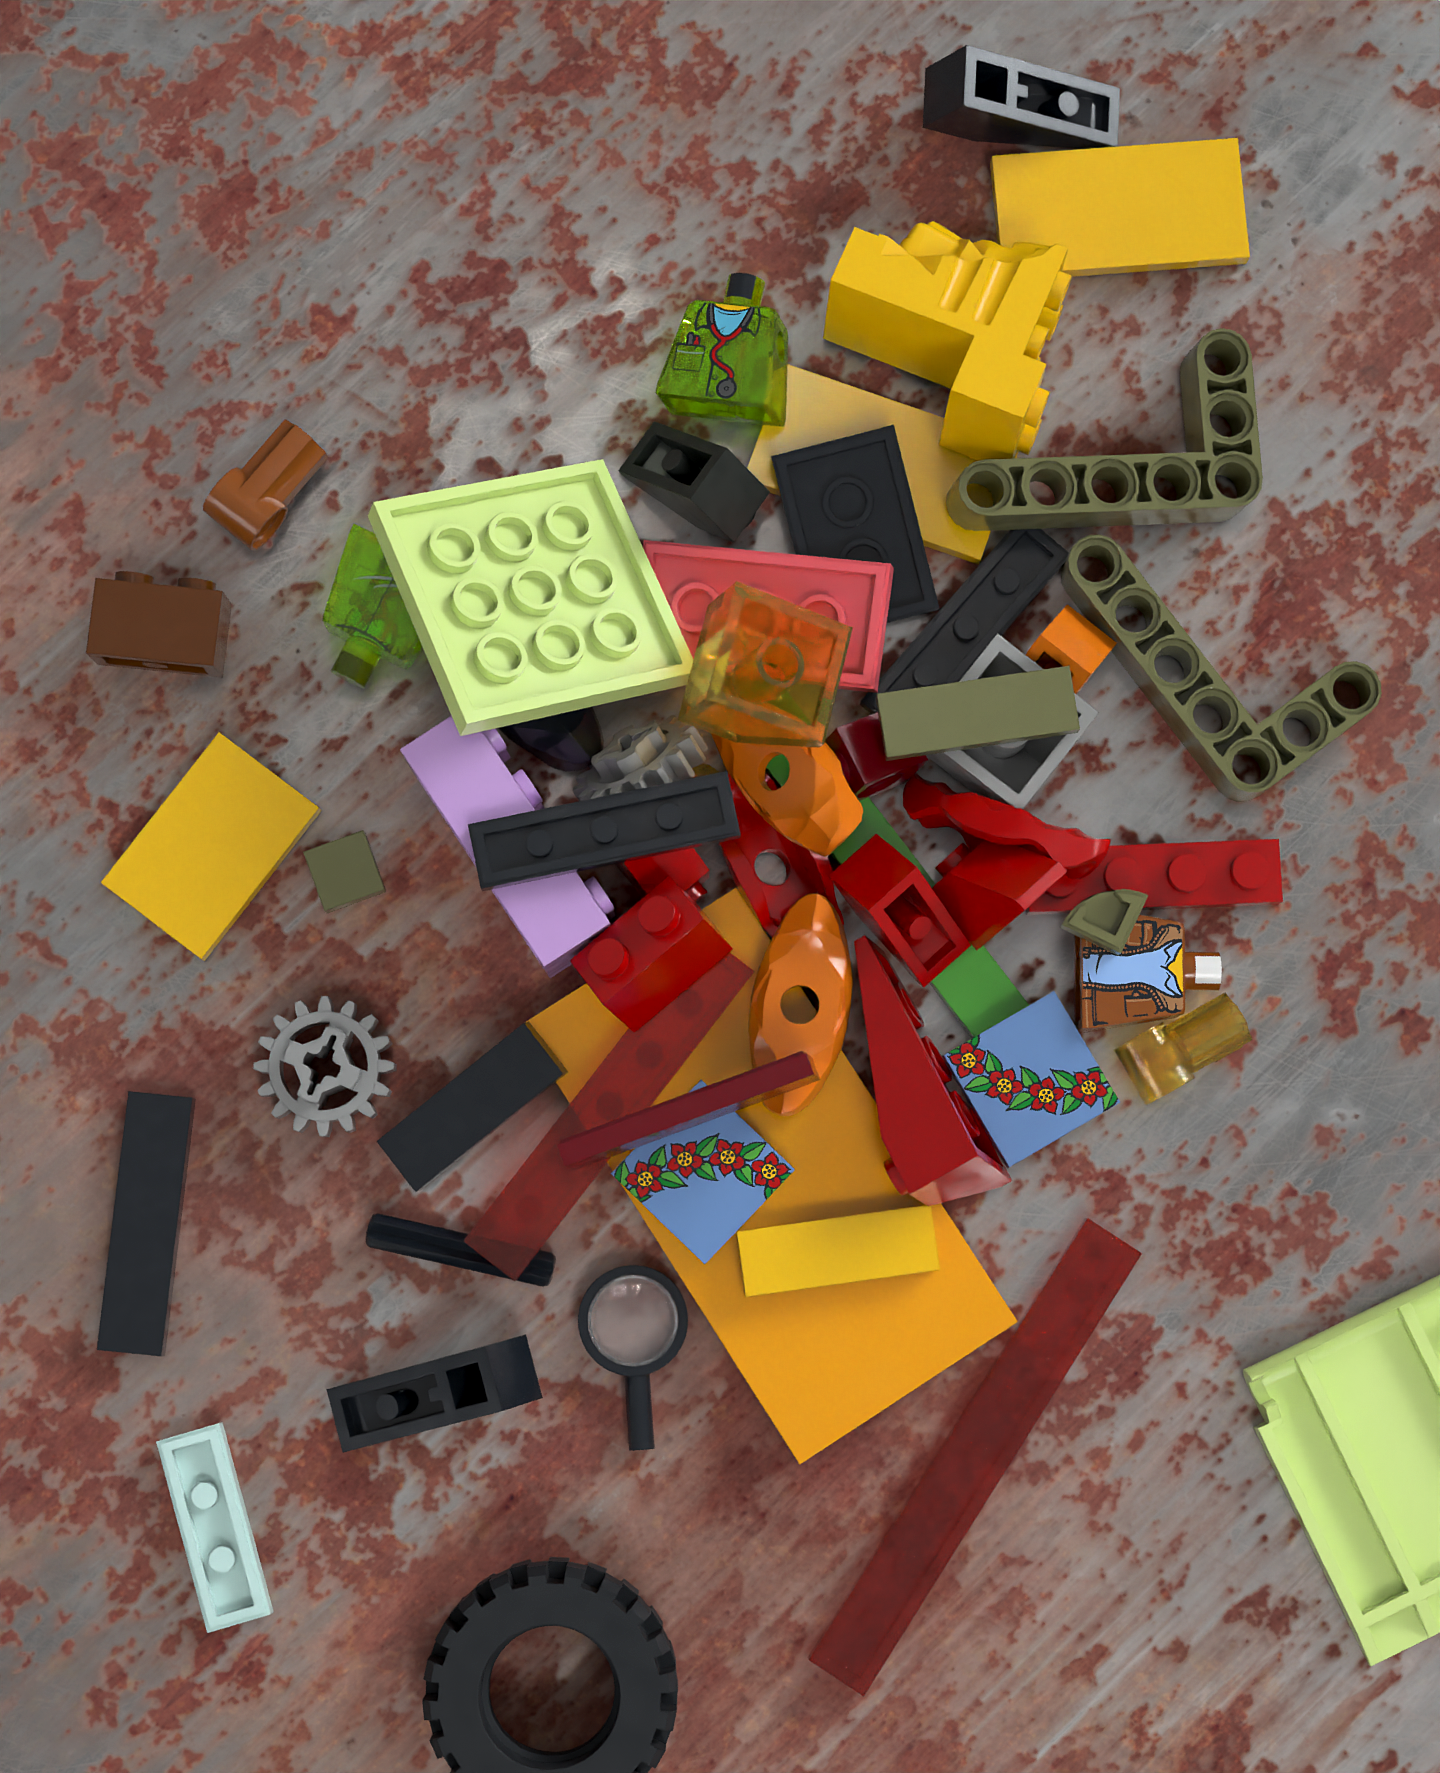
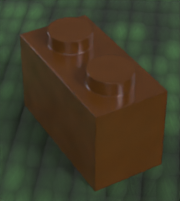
[86,571,232,678]

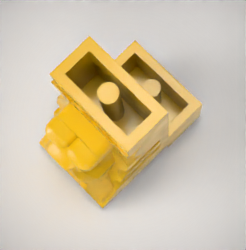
[823,221,1072,461]

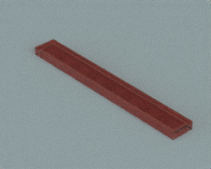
[808,1218,1142,1696]

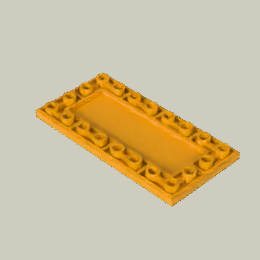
[526,888,1018,1464]

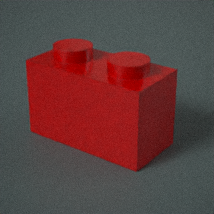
[570,876,733,1033]

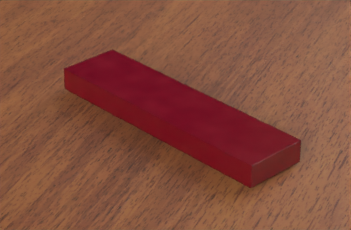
[557,1051,820,1170]

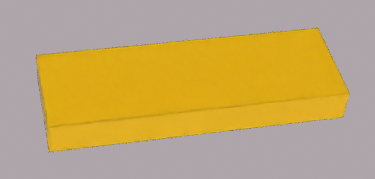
[736,1205,940,1297]

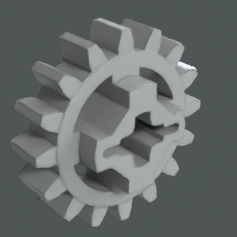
[573,715,708,801]
[253,996,397,1137]

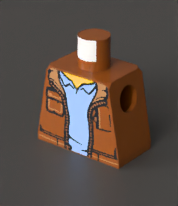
[1074,915,1222,1033]

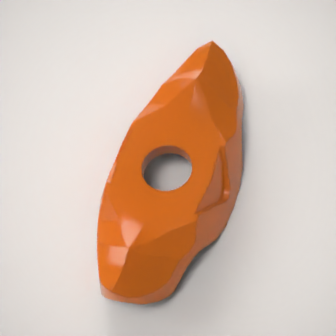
[703,696,863,857]
[748,893,853,1116]

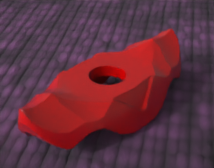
[719,771,844,938]
[903,773,1111,880]

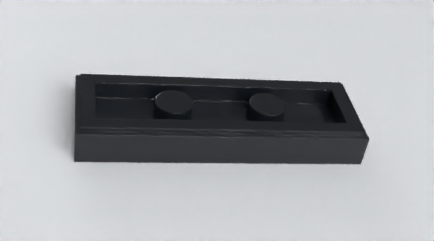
[377,1021,568,1192]

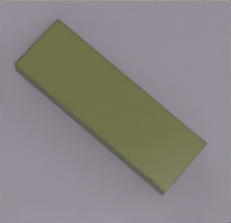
[876,666,1080,761]

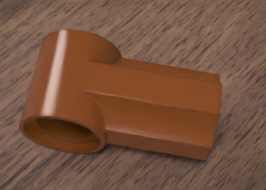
[203,419,328,551]

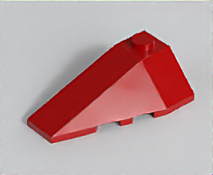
[854,935,1012,1206]

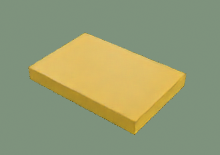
[101,732,322,961]

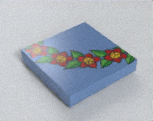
[942,991,1120,1168]
[611,1080,795,1264]

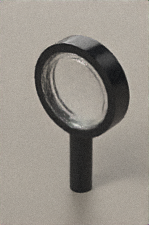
[578,1265,688,1451]

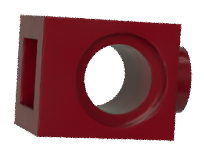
[824,712,928,801]

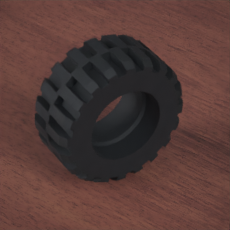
[422,1557,678,1773]

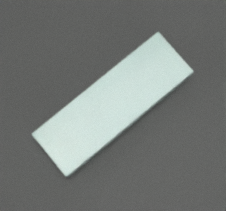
[156,1422,274,1633]

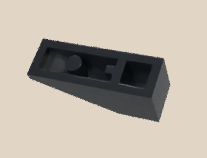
[922,45,1120,149]
[326,1334,543,1453]

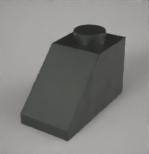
[618,421,770,542]

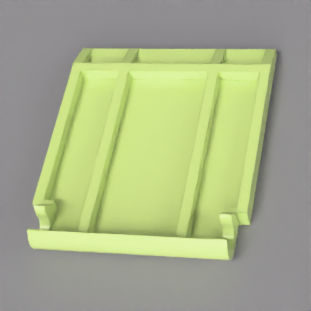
[1243,1275,1440,1666]

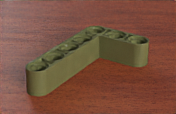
[946,328,1263,531]
[1061,535,1382,802]

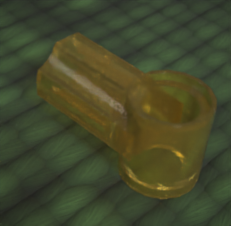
[1114,992,1253,1105]

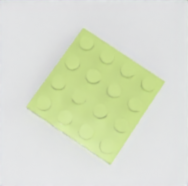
[368,459,699,736]

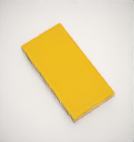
[990,138,1250,277]
[747,363,1019,565]

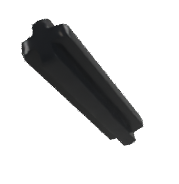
[365,1213,556,1287]

